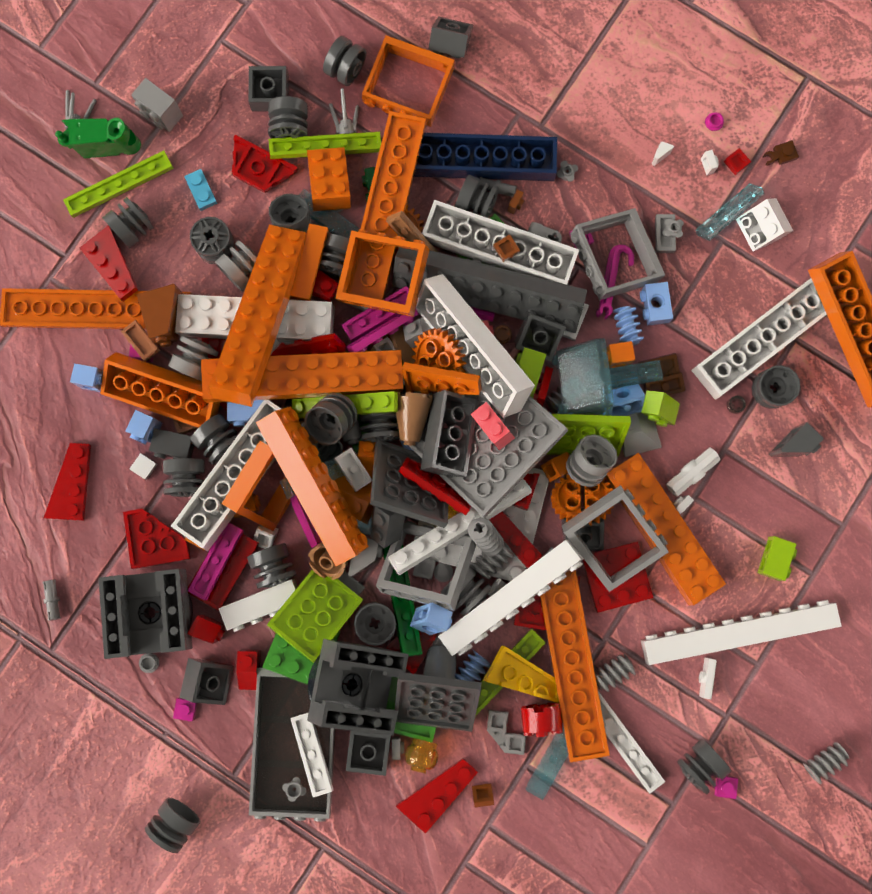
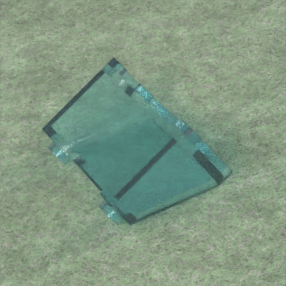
[552,338,613,416]

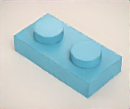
[184,169,218,211]

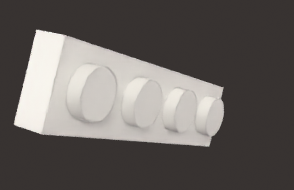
[290,712,333,797]

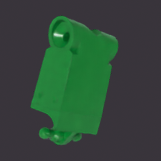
[55,118,141,158]

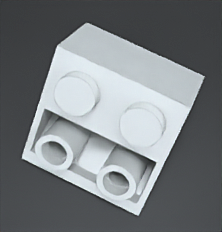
[736,198,793,251]

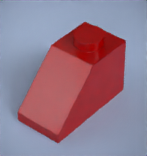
[187,615,226,644]
[237,650,261,690]

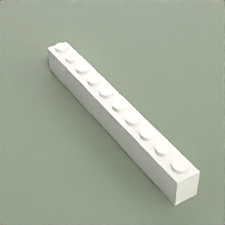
[641,600,842,665]

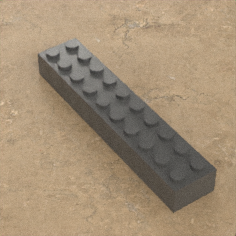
[392,247,587,333]

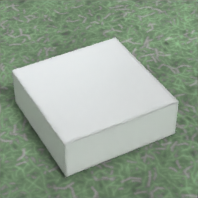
[130,453,158,480]

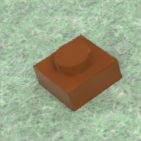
[508,189,525,215]
[493,234,520,262]
[472,783,494,808]

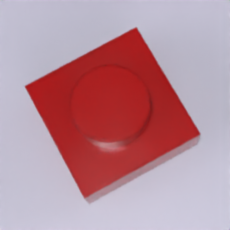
[724,148,751,176]

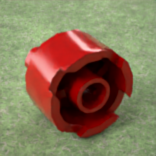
[521,703,563,737]

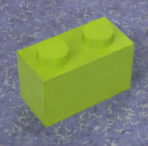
[641,391,680,427]
[757,536,797,581]

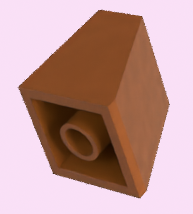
[137,284,183,348]

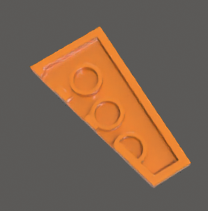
[402,362,482,395]

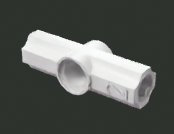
[666,447,721,497]

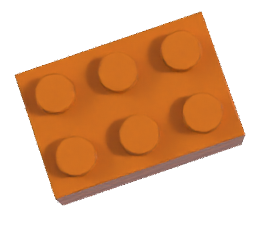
[307,147,351,211]

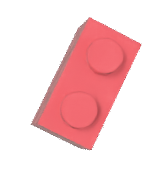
[471,402,515,451]

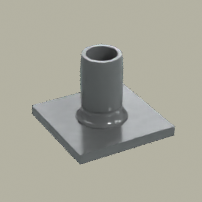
[370,439,448,528]
[395,645,481,732]

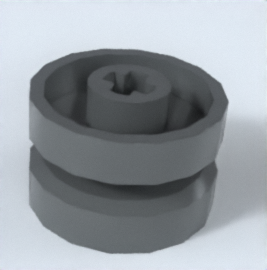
[323,36,367,86]

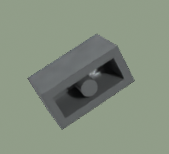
[149,428,194,459]

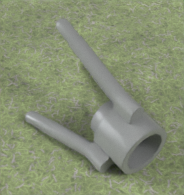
[329,88,359,134]
[64,90,96,130]

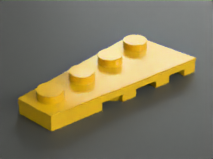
[483,646,559,703]

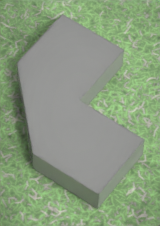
[487,710,526,755]

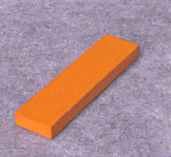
[290,223,329,301]

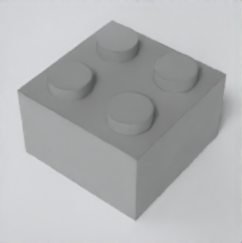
[131,78,183,132]

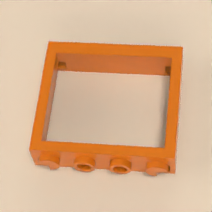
[362,35,455,127]
[335,229,430,317]
[222,441,295,531]

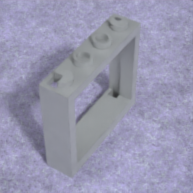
[570,208,665,300]
[562,485,669,592]
[376,521,476,611]

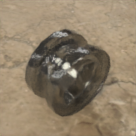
[727,396,746,414]

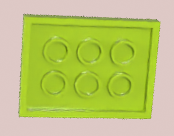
[547,414,631,457]
[267,570,363,663]

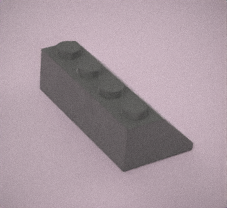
[420,390,479,477]

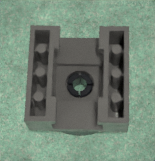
[99,569,193,659]
[307,639,409,736]

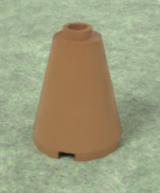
[396,392,433,446]
[308,542,348,580]

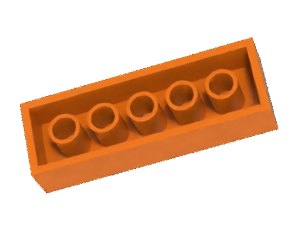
[100,352,220,428]

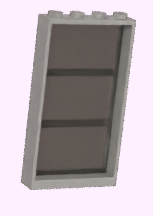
[249,667,335,822]

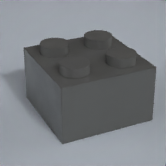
[248,66,289,111]
[346,731,391,776]

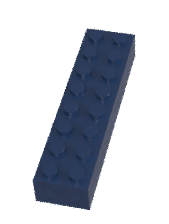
[413,133,557,181]

